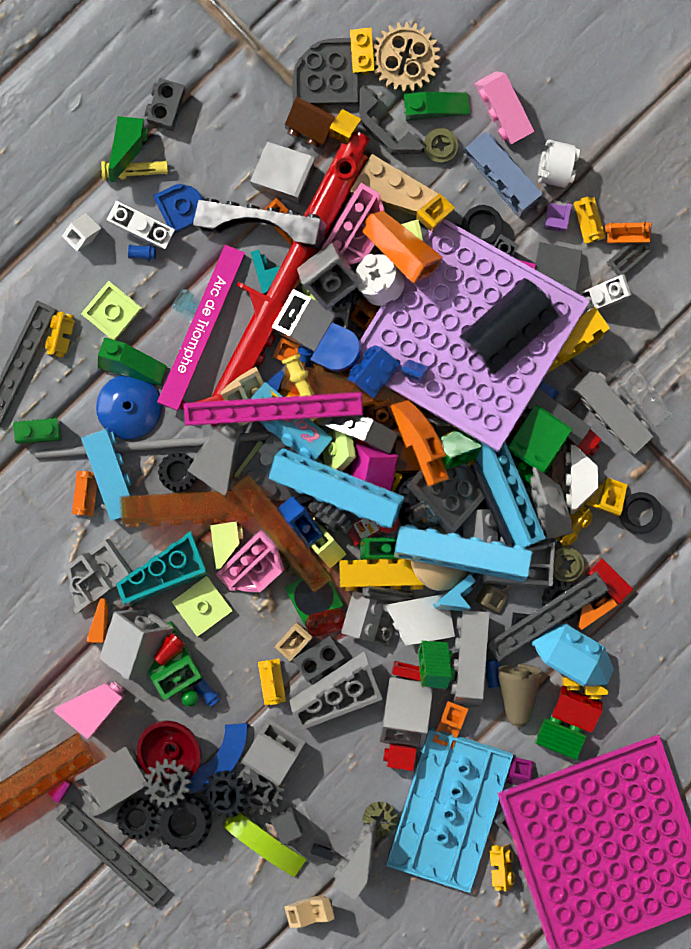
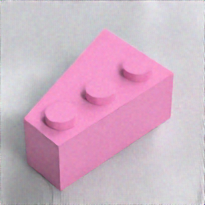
[474,71,534,144]

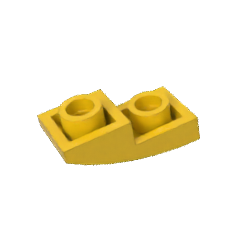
[561,676,608,699]

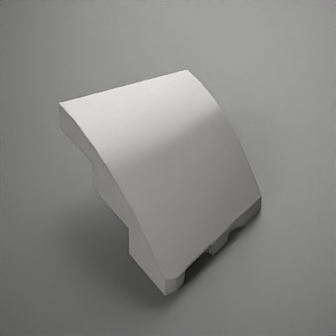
[66,539,131,614]

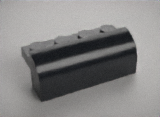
[459,278,560,375]

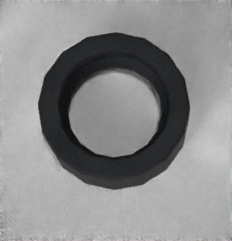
[461,205,503,245]
[619,492,662,534]

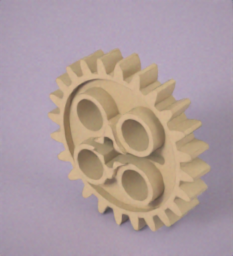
[373,22,441,93]

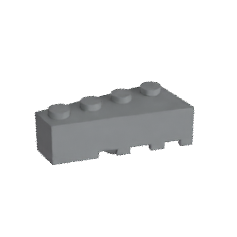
[566,370,654,455]
[451,610,489,707]
[289,651,383,731]

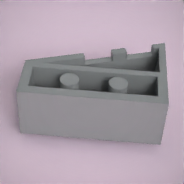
[482,542,555,588]

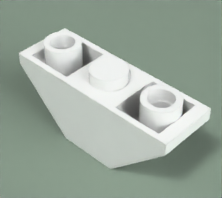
[107,201,175,249]
[578,274,631,315]
[565,445,598,514]

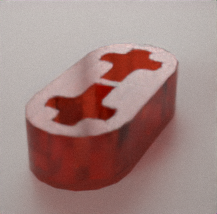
[305,608,346,636]

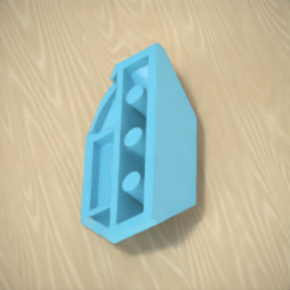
[530,624,614,687]

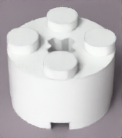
[538,140,580,188]
[355,254,405,306]

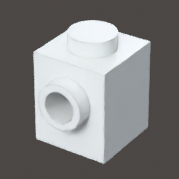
[62,213,101,251]

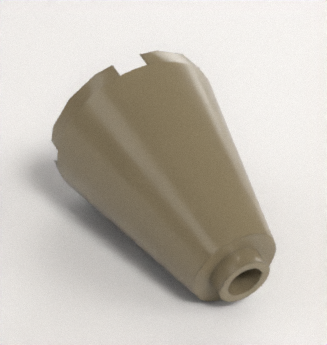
[498,664,542,727]

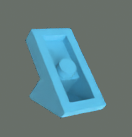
[433,574,476,612]

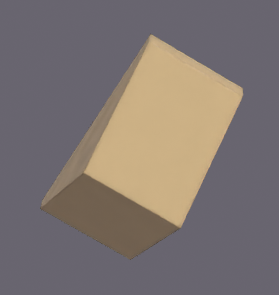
[275,622,313,661]

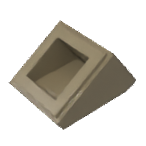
[476,583,509,614]

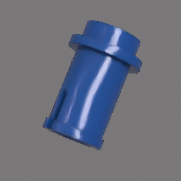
[128,244,156,262]
[298,346,314,371]
[485,659,501,688]
[194,679,220,707]

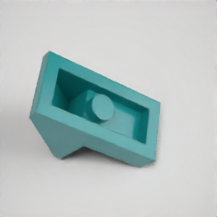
[251,250,281,295]

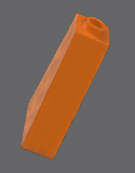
[363,210,443,283]

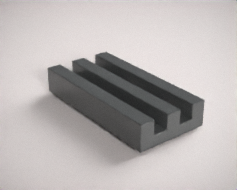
[606,243,653,276]

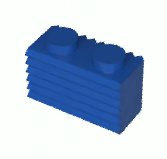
[277,497,323,548]

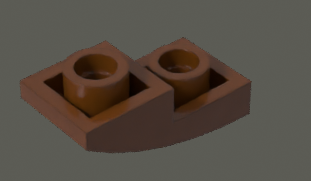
[361,400,395,425]

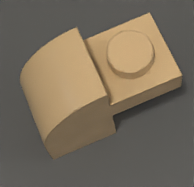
[284,895,335,928]

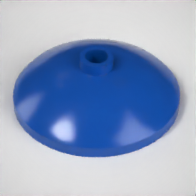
[96,375,162,440]

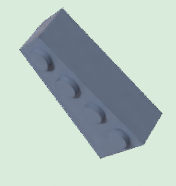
[464,132,543,218]

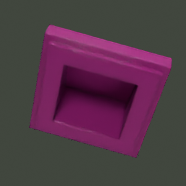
[507,757,534,785]
[48,775,72,803]

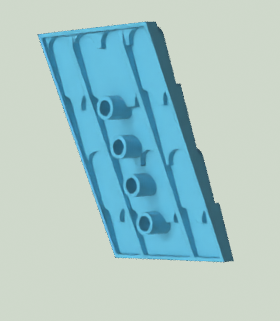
[386,727,513,893]

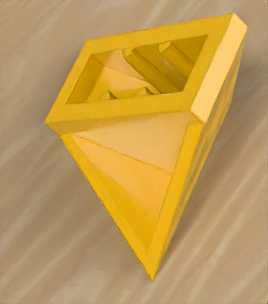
[584,477,628,516]

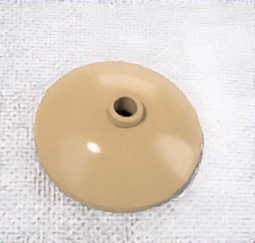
[410,525,467,591]

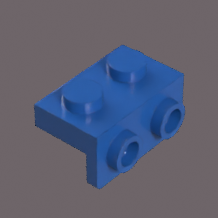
[348,345,401,398]

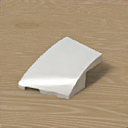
[383,594,455,645]

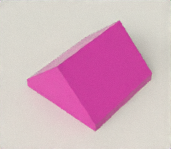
[350,444,399,492]

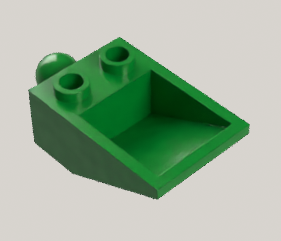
[508,404,573,484]
[147,621,205,707]

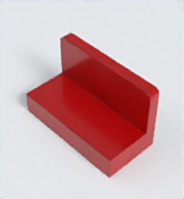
[586,558,633,605]
[552,686,603,732]

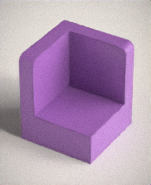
[543,203,572,233]

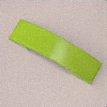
[223,813,307,877]

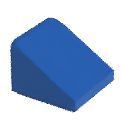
[401,360,428,382]
[266,370,285,392]

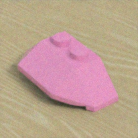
[321,182,385,265]
[215,530,285,592]

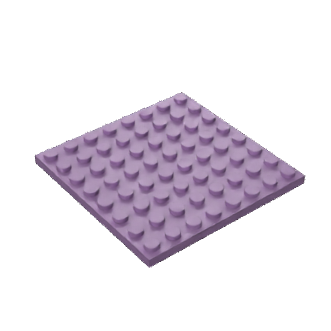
[353,219,590,452]

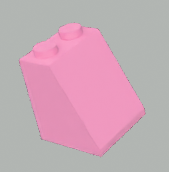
[54,681,126,739]

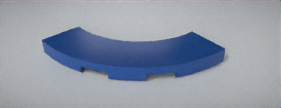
[185,723,247,794]

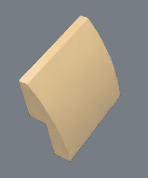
[221,367,264,427]

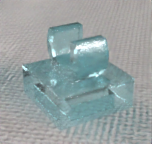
[171,289,198,313]

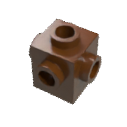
[349,296,381,331]

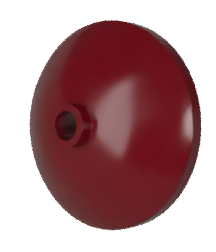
[137,721,202,784]

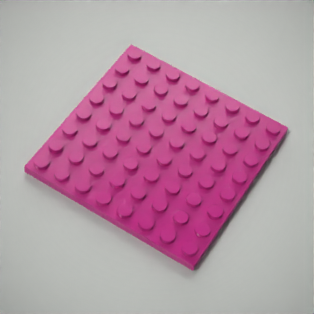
[497,735,691,949]

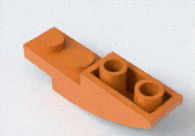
[391,400,449,486]

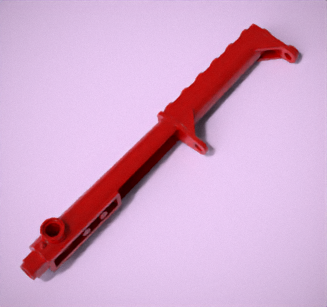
[179,131,370,427]

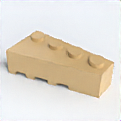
[349,154,447,216]

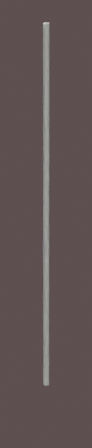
[35,410,531,459]

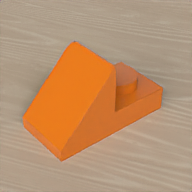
[577,597,617,630]

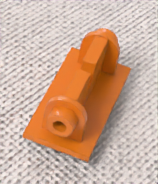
[605,221,652,243]
[72,471,98,516]

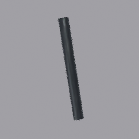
[470,462,514,546]

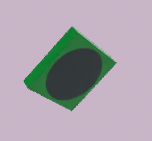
[285,567,343,626]

